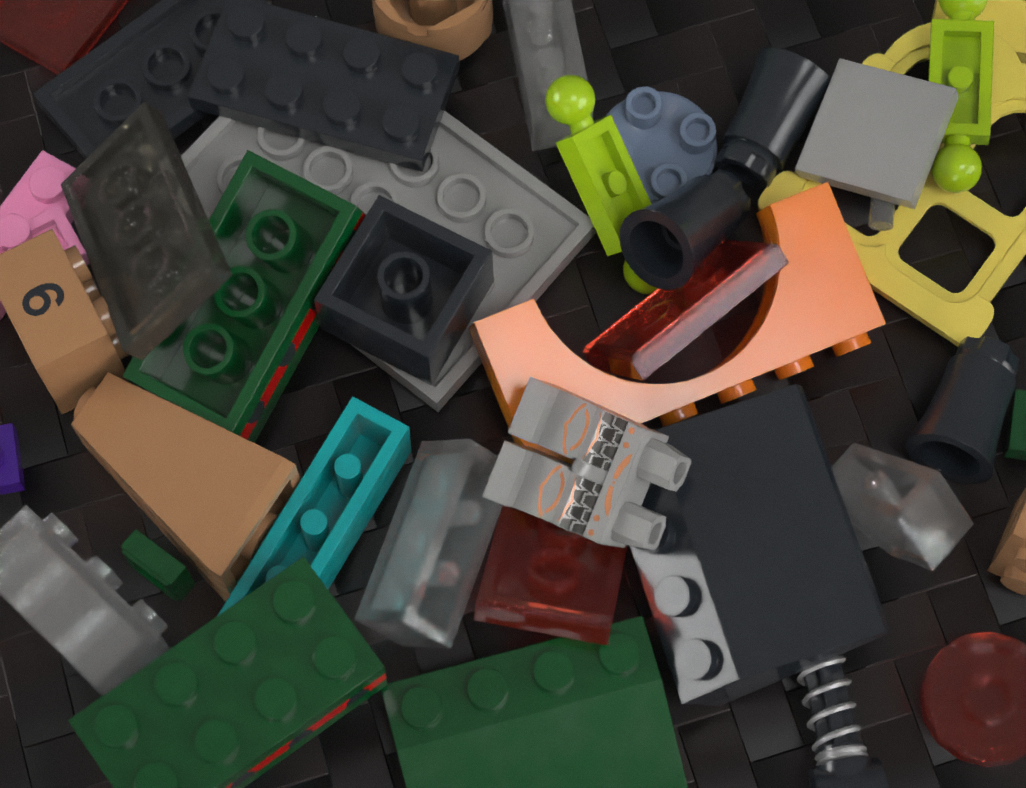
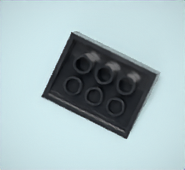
[630,384,892,706]

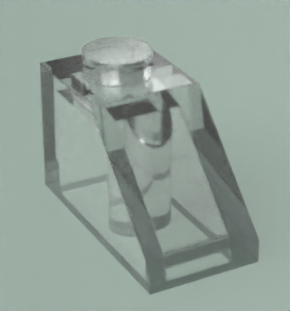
[831,443,974,571]

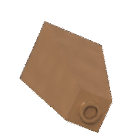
[71,372,301,603]

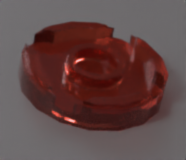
[919,631,1026,767]

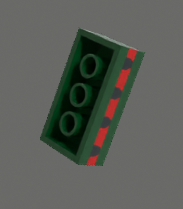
[123,150,366,443]
[68,556,388,788]

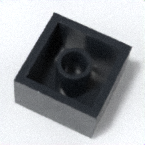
[314,195,494,385]

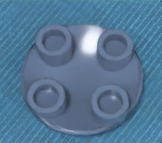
[606,86,717,204]

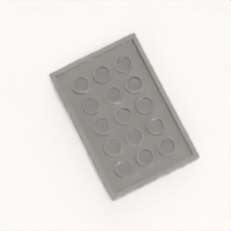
[154,16,596,412]

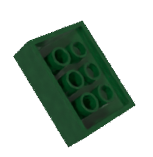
[381,616,688,788]

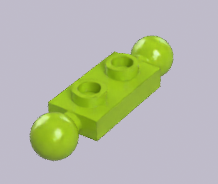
[928,0,994,193]
[545,75,662,294]

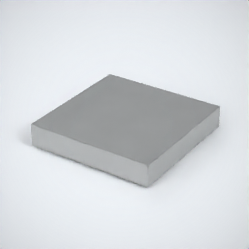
[795,58,959,209]

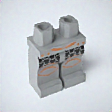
[482,377,691,550]

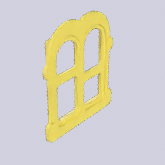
[758,22,1026,347]

